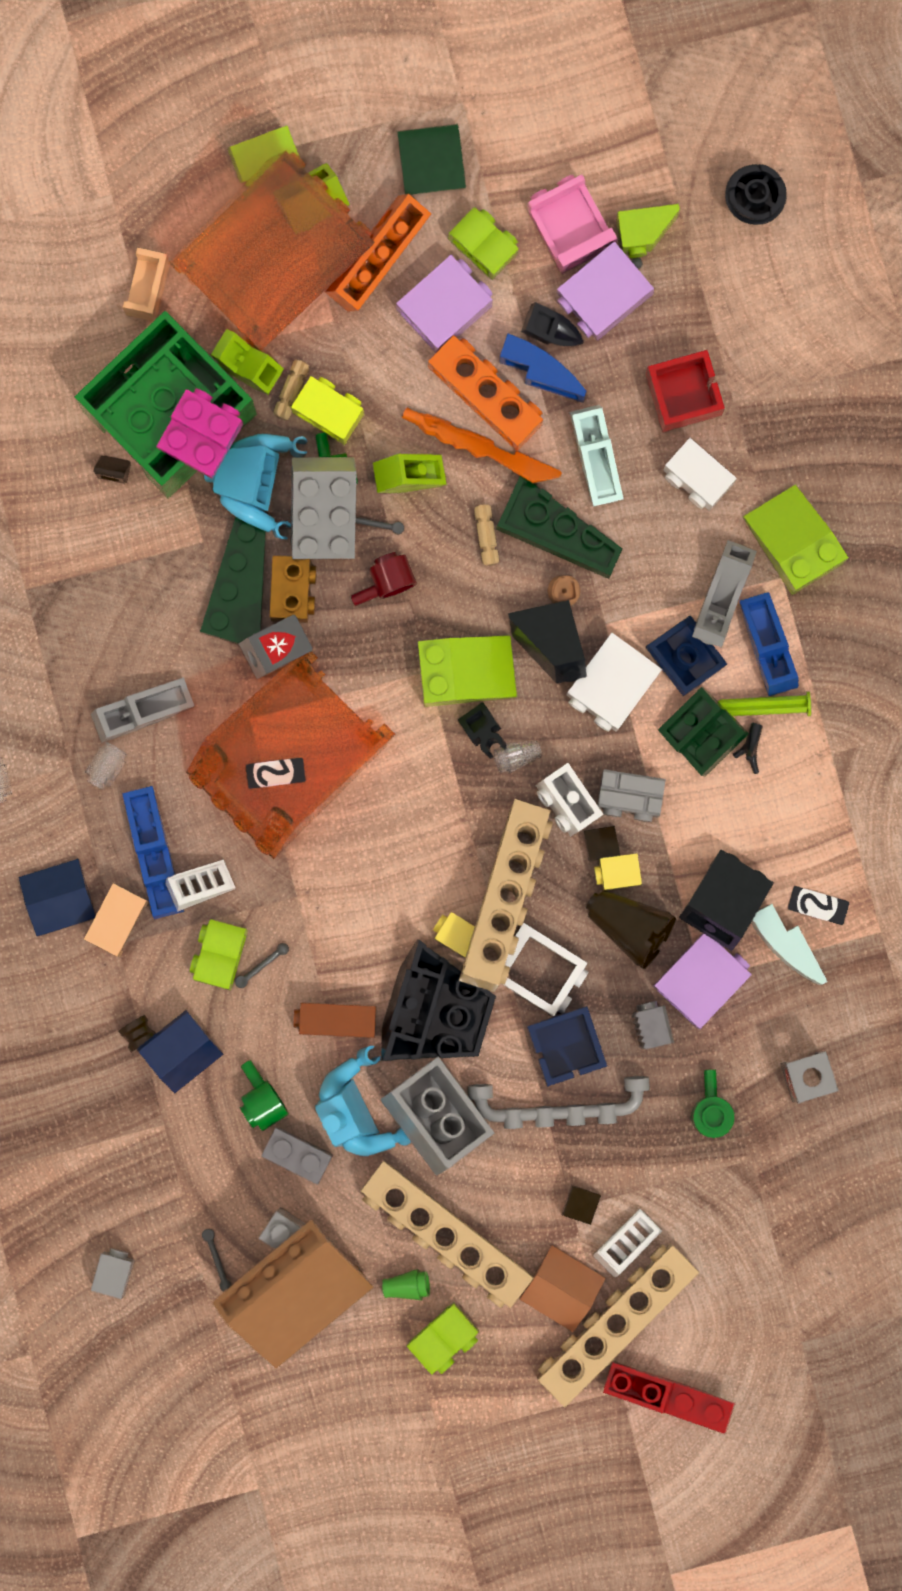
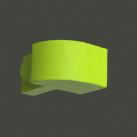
[211,329,284,394]

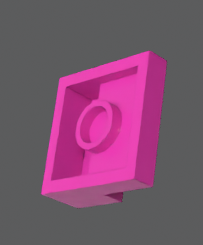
[156,388,243,479]

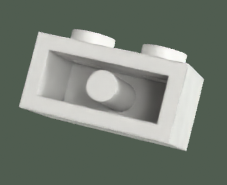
[663,438,737,511]
[535,763,604,837]

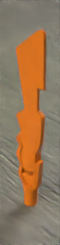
[402,407,562,483]

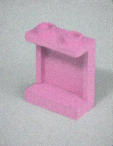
[527,175,617,274]

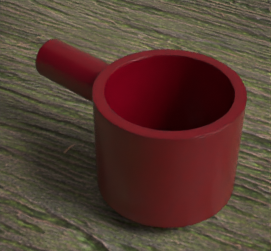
[351,552,417,606]

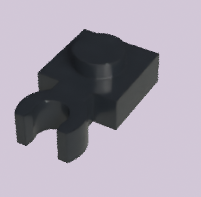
[458,702,507,759]

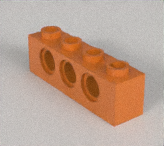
[325,194,432,312]
[428,335,543,451]

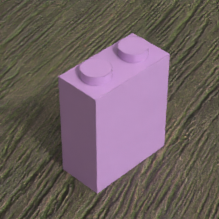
[557,241,654,341]
[396,255,493,353]
[653,933,752,1029]

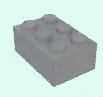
[291,457,357,559]
[380,1057,494,1176]

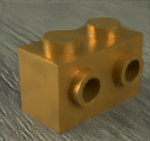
[270,556,317,623]

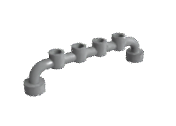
[468,1076,650,1129]

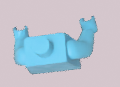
[204,434,308,540]
[315,1046,411,1156]

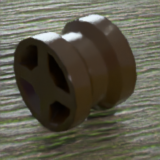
[118,1015,156,1052]

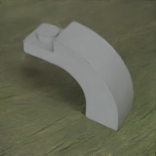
[692,540,757,648]

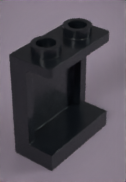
[679,850,774,951]

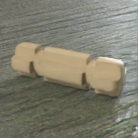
[274,360,309,420]
[474,504,499,566]

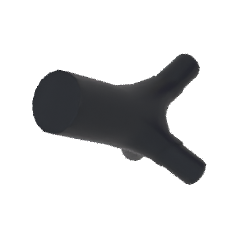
[733,723,763,774]

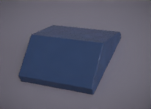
[646,615,727,696]
[19,859,96,937]
[137,1010,224,1094]

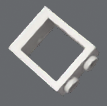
[502,923,589,1016]

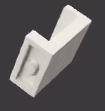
[567,633,662,732]

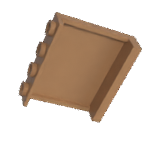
[212,1219,373,1369]

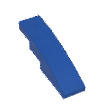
[122,786,185,919]

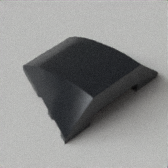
[381,939,496,1061]

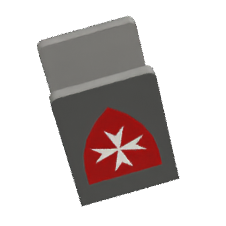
[239,615,313,680]
[780,1051,838,1103]

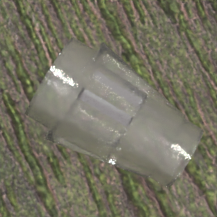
[493,740,542,774]

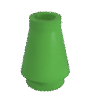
[382,1269,430,1300]

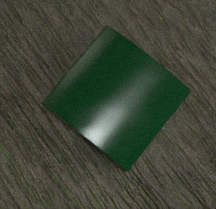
[397,124,466,195]
[658,687,749,777]

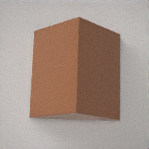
[519,1245,606,1332]

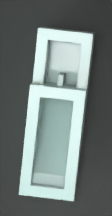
[570,405,623,507]
[751,904,828,985]

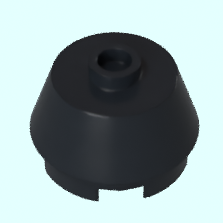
[725,164,787,225]

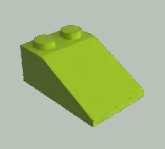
[743,484,849,595]
[418,636,517,707]

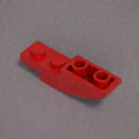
[603,1362,736,1434]

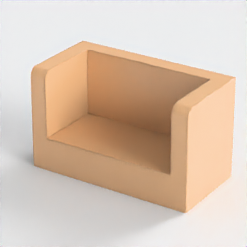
[123,248,170,321]
[84,884,149,957]

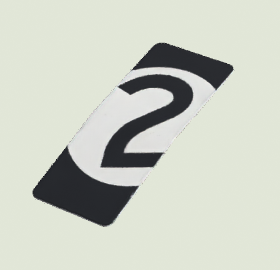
[246,758,306,789]
[788,886,849,925]

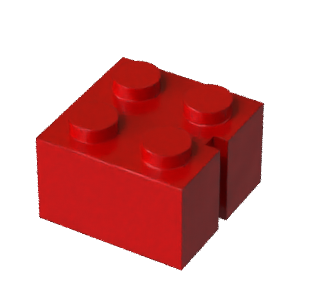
[646,349,725,432]

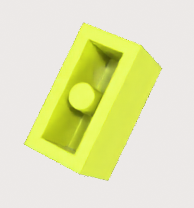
[291,376,364,445]

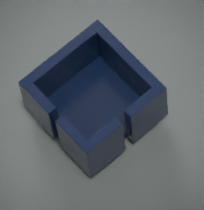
[526,1006,607,1087]

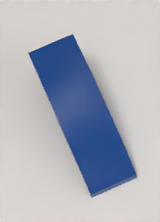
[499,333,586,403]
[740,592,799,696]

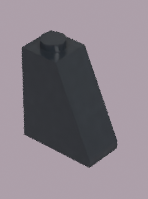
[508,600,587,684]

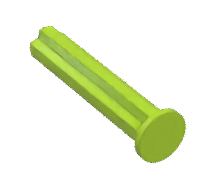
[718,691,811,716]

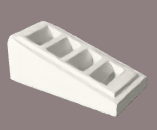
[165,860,236,912]
[593,1209,662,1277]

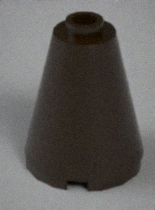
[586,891,676,969]

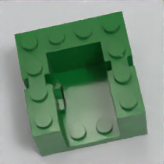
[74,311,257,499]

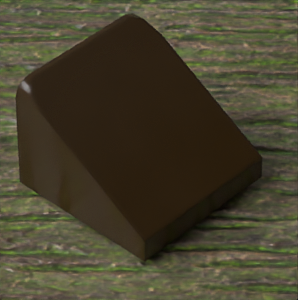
[94,456,131,484]
[584,826,620,862]
[561,1185,601,1225]

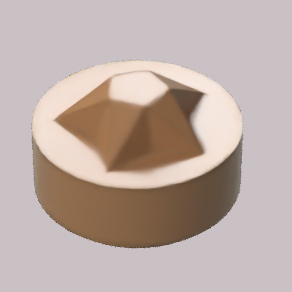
[548,575,580,606]

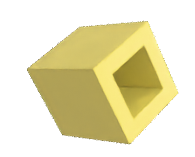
[594,853,642,891]
[433,912,475,958]

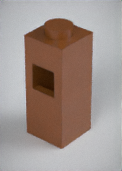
[293,1003,377,1038]

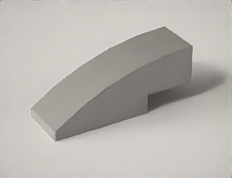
[91,677,194,743]

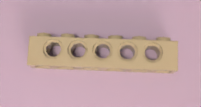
[459,799,553,992]
[360,1160,534,1308]
[537,1243,700,1407]

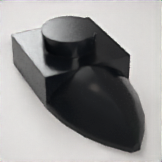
[521,302,584,347]

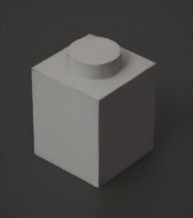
[91,1248,135,1299]

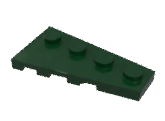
[496,476,622,579]
[200,517,266,644]

